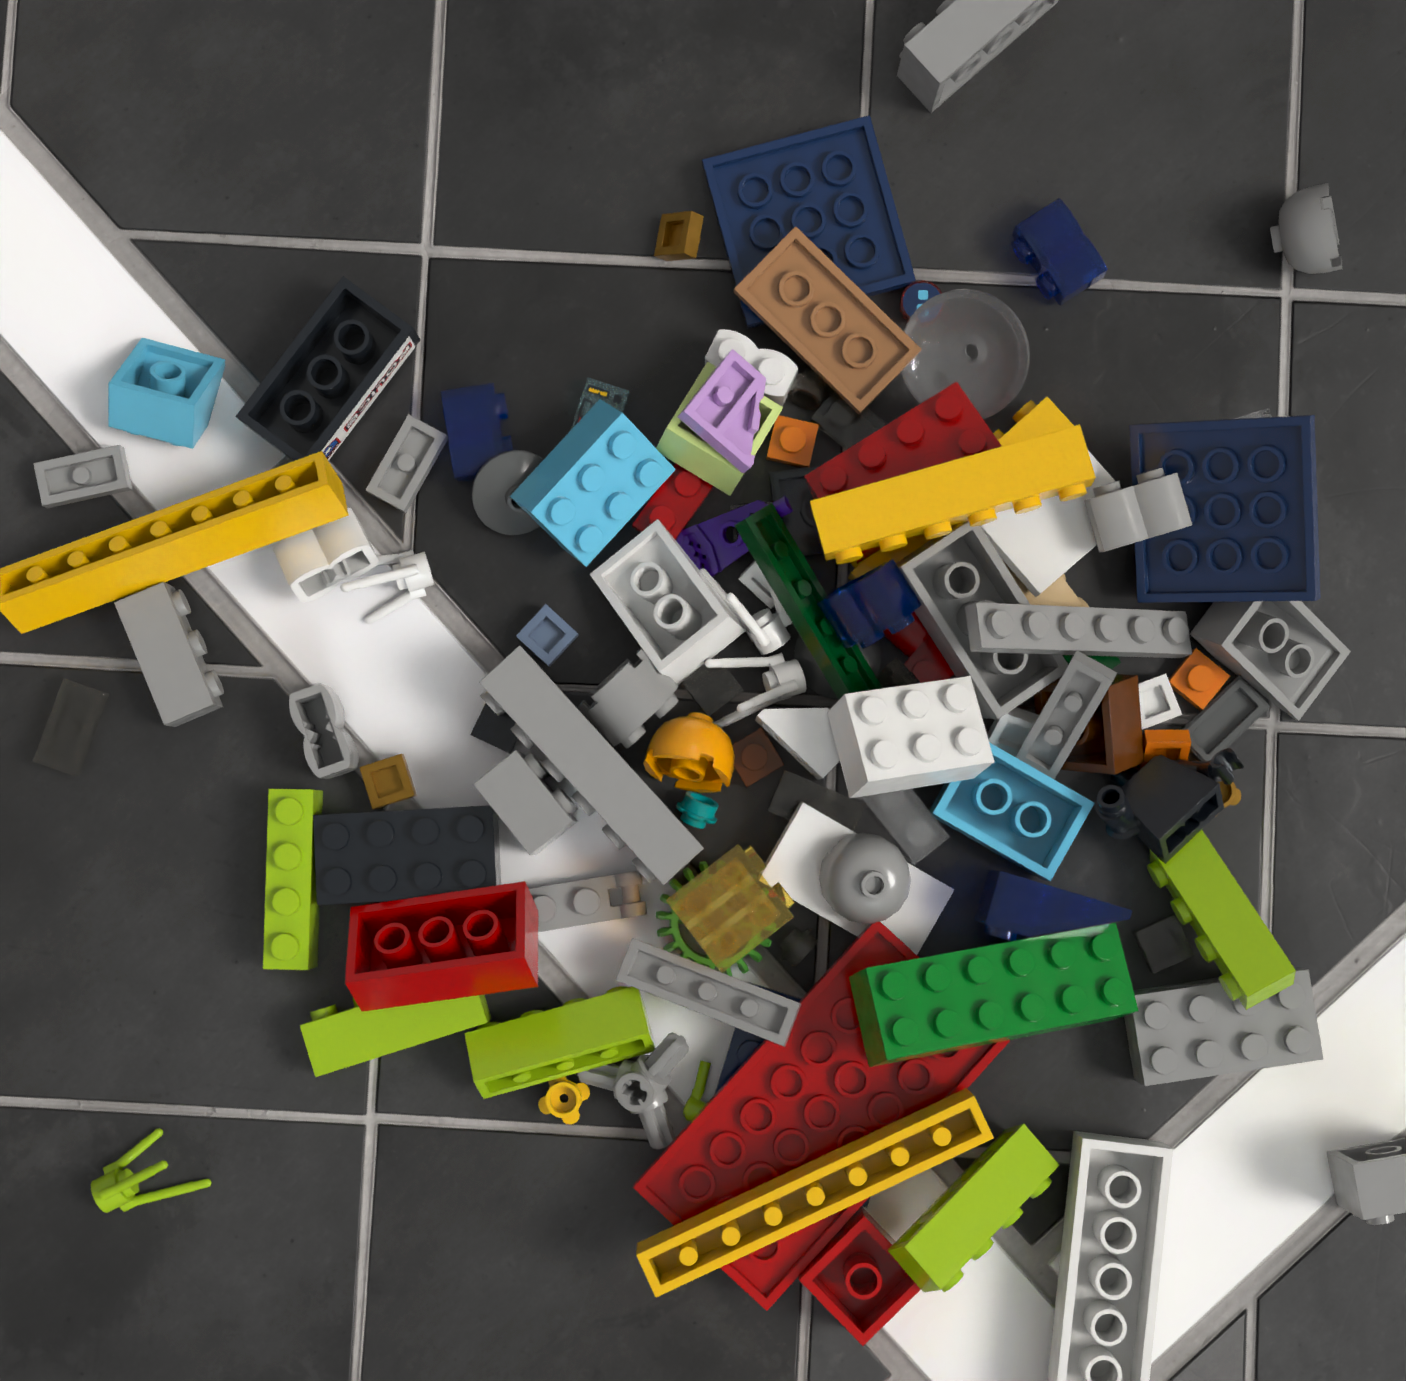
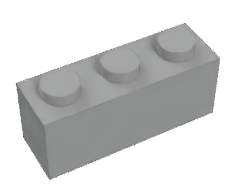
[114,582,224,727]

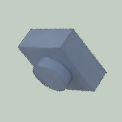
[516,604,579,667]

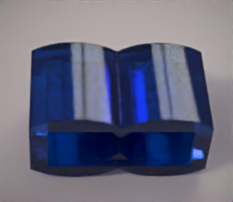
[1011,198,1108,306]
[441,383,514,482]
[817,559,922,649]

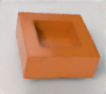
[766,415,819,468]
[1168,648,1230,711]
[1139,730,1191,769]

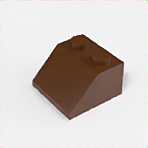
[1034,674,1144,775]

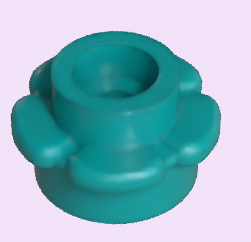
[676,791,719,829]

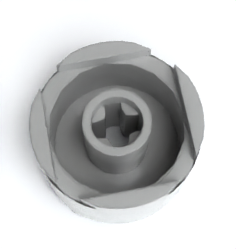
[577,647,679,749]

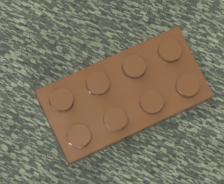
[734,226,922,415]

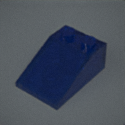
[974,870,1133,941]

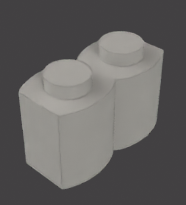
[1084,468,1192,553]
[289,683,359,780]

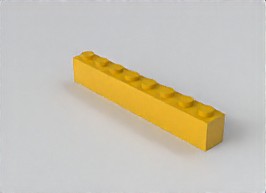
[0,451,349,634]
[636,1088,994,1298]

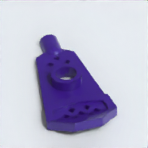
[677,496,793,577]

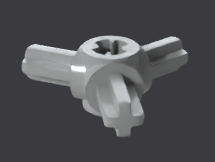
[577,1032,689,1150]

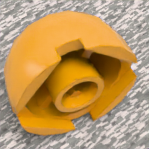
[643,712,735,793]

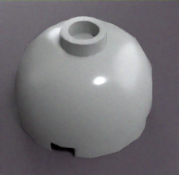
[1270,183,1343,274]
[819,832,911,924]

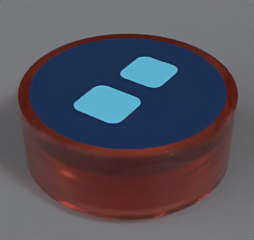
[899,280,944,327]

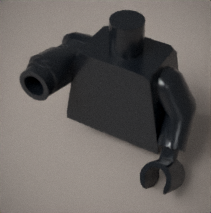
[1095,748,1245,864]

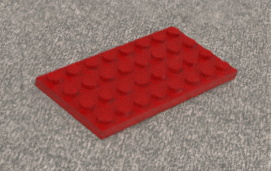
[633,922,1010,1311]

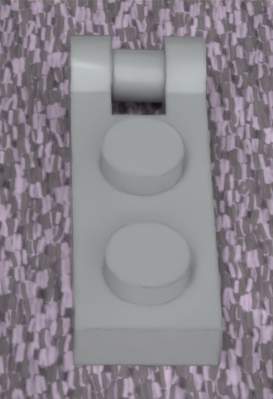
[529,871,647,932]

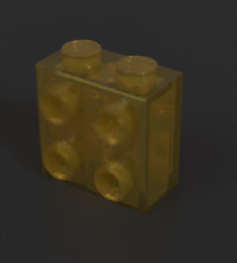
[666,844,795,973]

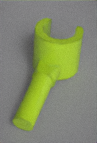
[683,1061,711,1122]

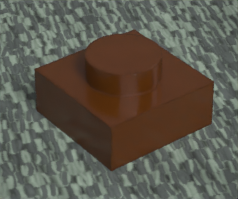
[732,727,784,788]

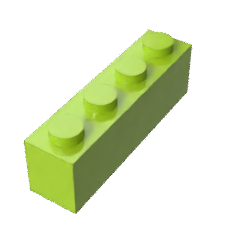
[263,789,323,970]
[1147,829,1296,1010]
[464,986,655,1099]
[300,995,492,1077]
[888,1124,1059,1293]

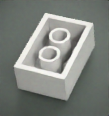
[827,676,995,798]

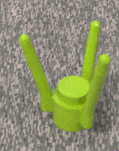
[91,1128,212,1213]

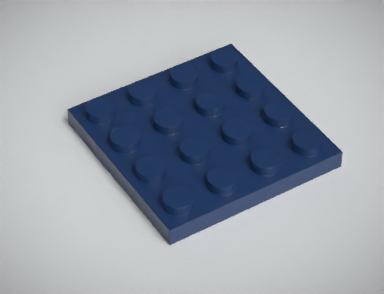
[702,115,916,329]
[1129,415,1321,603]

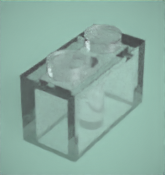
[857,789,950,865]

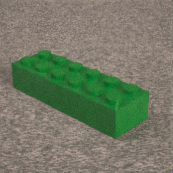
[849,923,1138,1067]

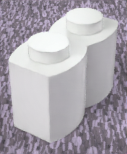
[705,329,798,406]
[273,508,379,603]

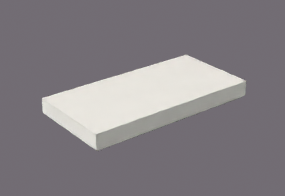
[757,801,954,955]

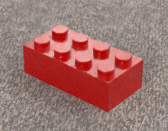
[804,381,1002,564]
[345,881,538,1012]

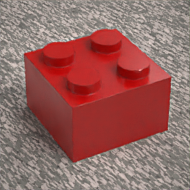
[798,1206,921,1346]

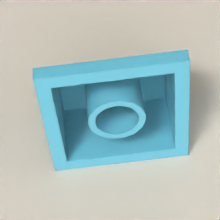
[108,338,225,449]

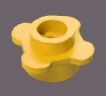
[538,1076,590,1125]

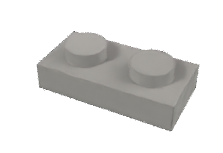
[366,414,448,513]
[33,445,133,508]

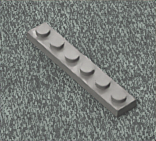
[965,602,1192,658]

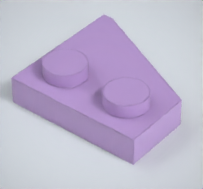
[678,349,766,473]

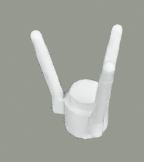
[340,550,435,624]
[700,568,792,655]
[704,653,806,728]

